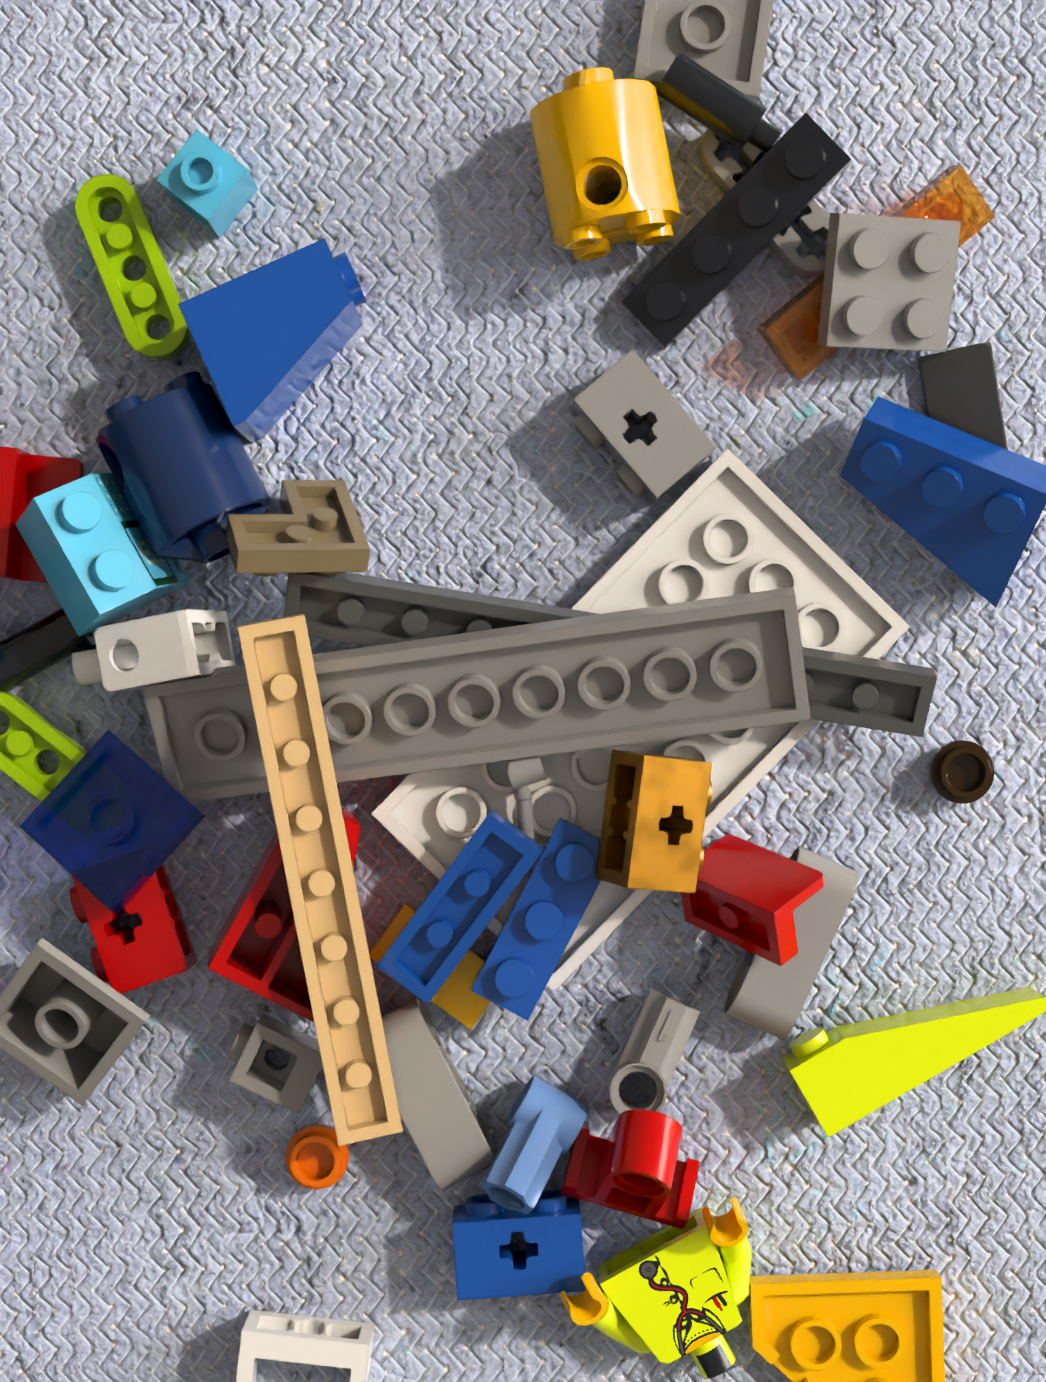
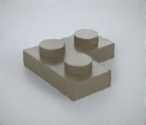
[226,480,370,577]

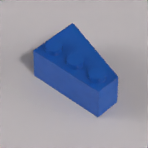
[840,396,1046,608]

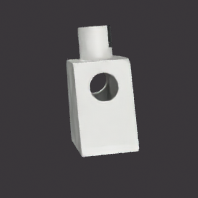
[72,609,236,693]

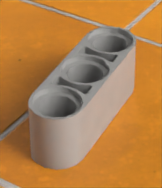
[724,846,858,1040]
[381,998,498,1191]

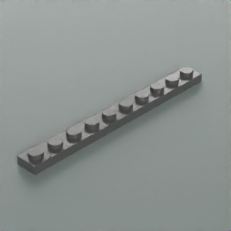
[284,572,937,737]

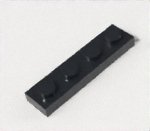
[621,113,851,348]

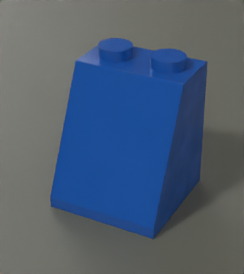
[178,238,367,443]

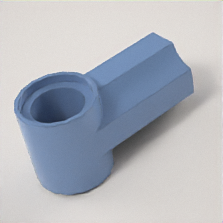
[480,1074,589,1215]

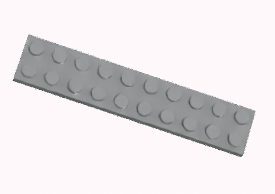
[142,587,811,805]

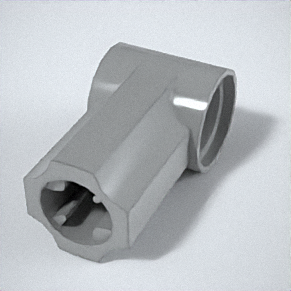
[606,988,700,1114]

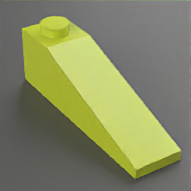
[781,987,1046,1138]

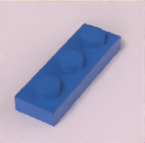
[376,810,544,1004]
[471,817,601,1020]

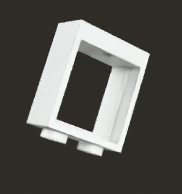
[236,1310,375,1382]

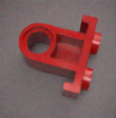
[560,1109,700,1229]

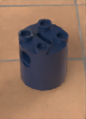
[95,371,271,564]

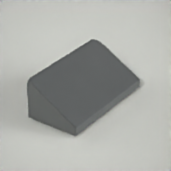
[918,342,1008,450]

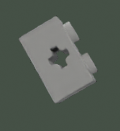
[571,349,716,504]

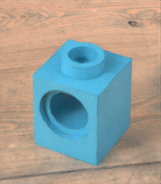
[156,129,258,238]

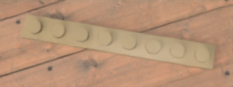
[237,614,403,1146]

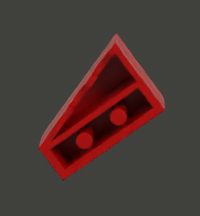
[208,807,361,1022]

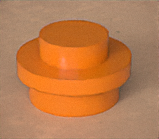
[285,1124,349,1189]

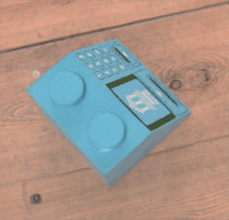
[15,473,191,637]

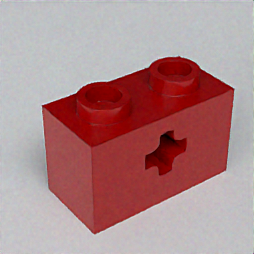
[69,843,198,994]

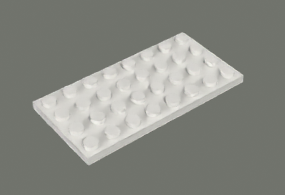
[371,448,910,992]

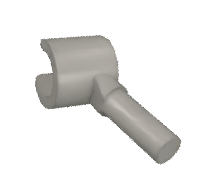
[506,756,547,839]

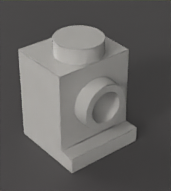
[227,1014,323,1114]

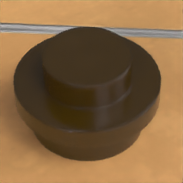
[929,740,994,804]

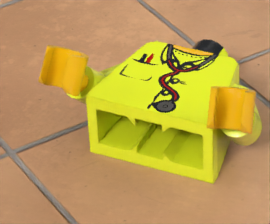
[559,1197,752,1379]

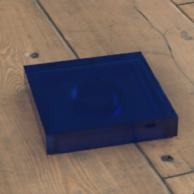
[20,730,205,914]

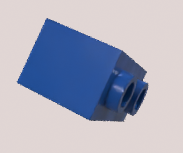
[452,1190,586,1300]

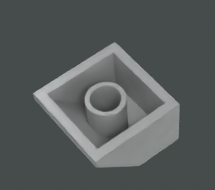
[0,938,150,1106]

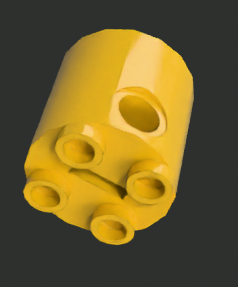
[530,67,680,261]

